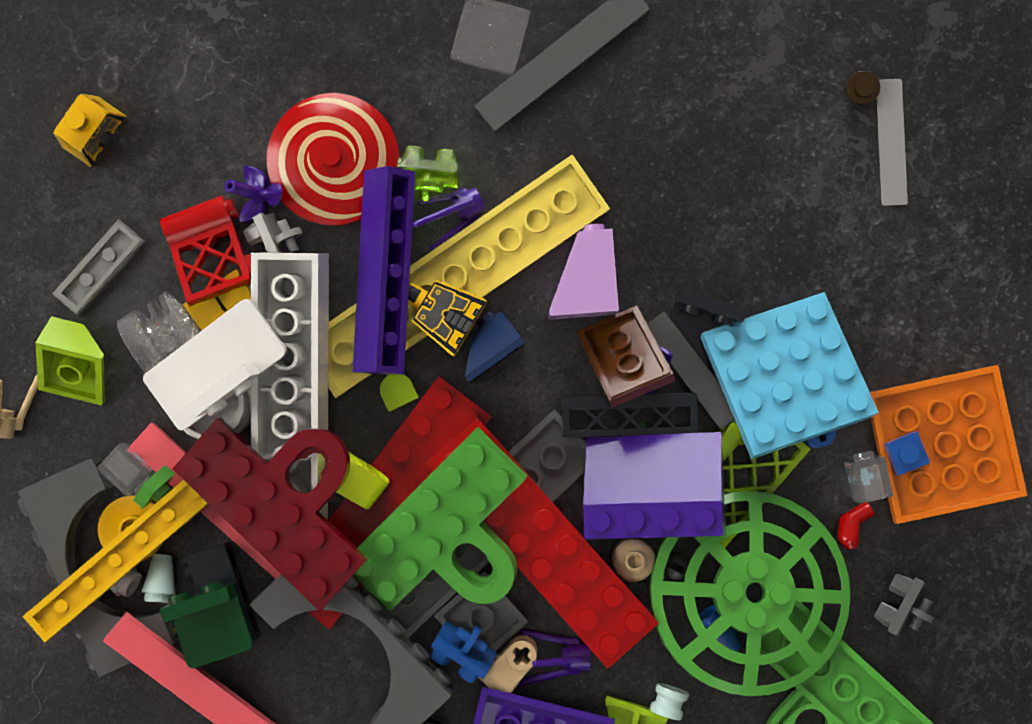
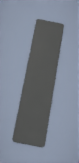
[647,312,734,429]

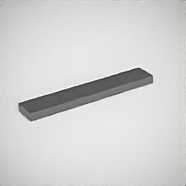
[474,0,650,133]

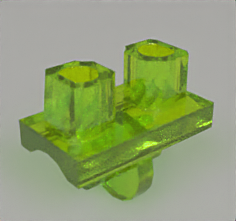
[397,146,458,201]

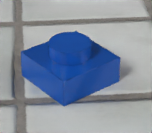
[883,431,930,475]

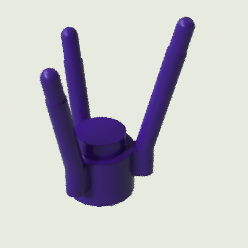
[412,187,486,252]
[516,629,590,687]

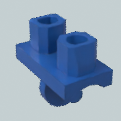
[431,621,497,683]

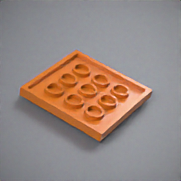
[870,365,1028,524]

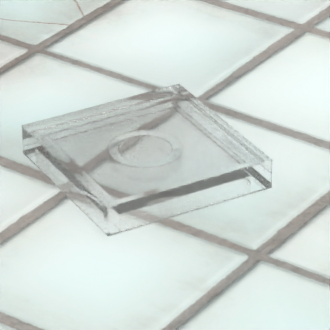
[450,0,531,76]

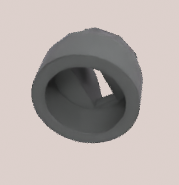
[664,552,689,580]

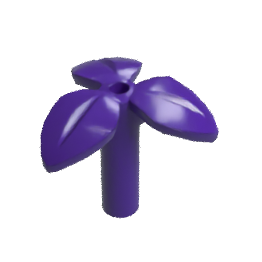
[225,166,283,223]

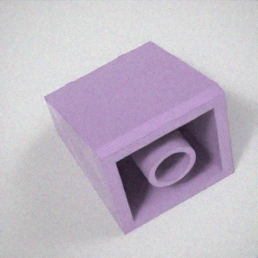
[548,224,619,320]

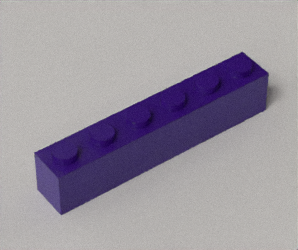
[352,166,415,375]

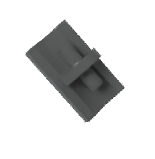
[874,574,936,637]

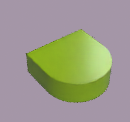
[380,374,419,412]

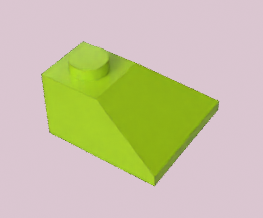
[35,316,105,406]

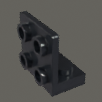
[670,289,747,372]

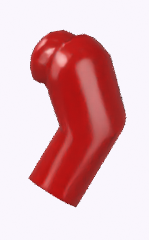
[837,501,875,550]

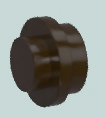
[846,71,880,105]

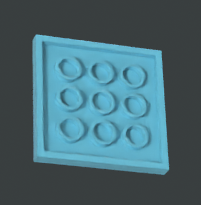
[700,292,879,459]

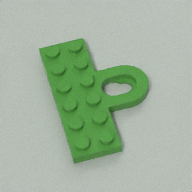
[354,427,528,611]
[760,602,933,724]

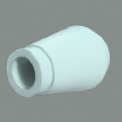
[141,554,175,603]

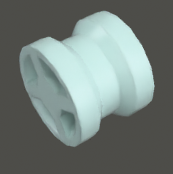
[649,683,689,720]

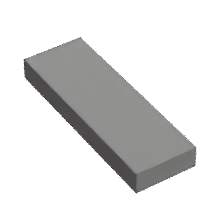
[52,219,146,316]

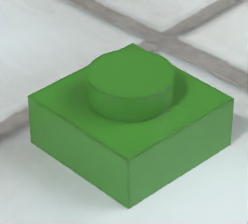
[133,465,175,509]

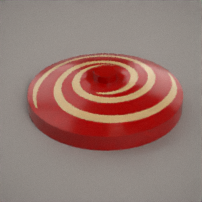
[267,93,400,227]

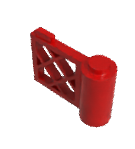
[160,195,251,307]

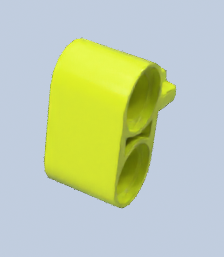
[319,452,390,510]

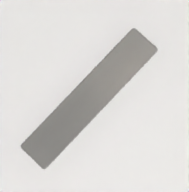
[876,79,908,206]

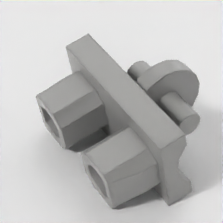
[243,213,303,253]

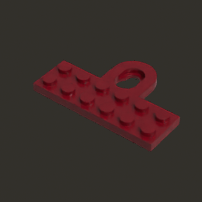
[173,418,368,612]

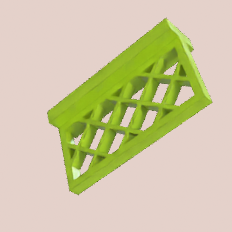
[716,419,811,548]

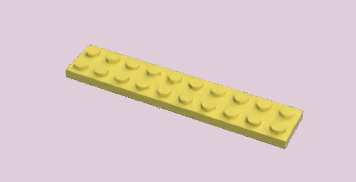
[328,154,610,398]

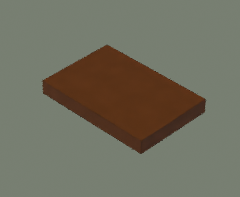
[576,305,675,408]

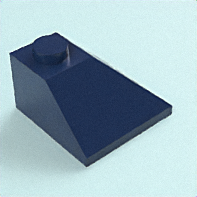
[465,311,525,383]

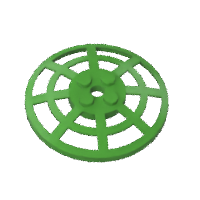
[649,491,850,696]

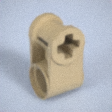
[478,635,538,693]

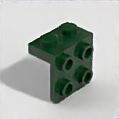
[159,580,253,668]

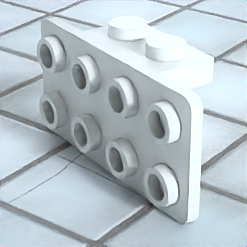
[143,299,287,430]

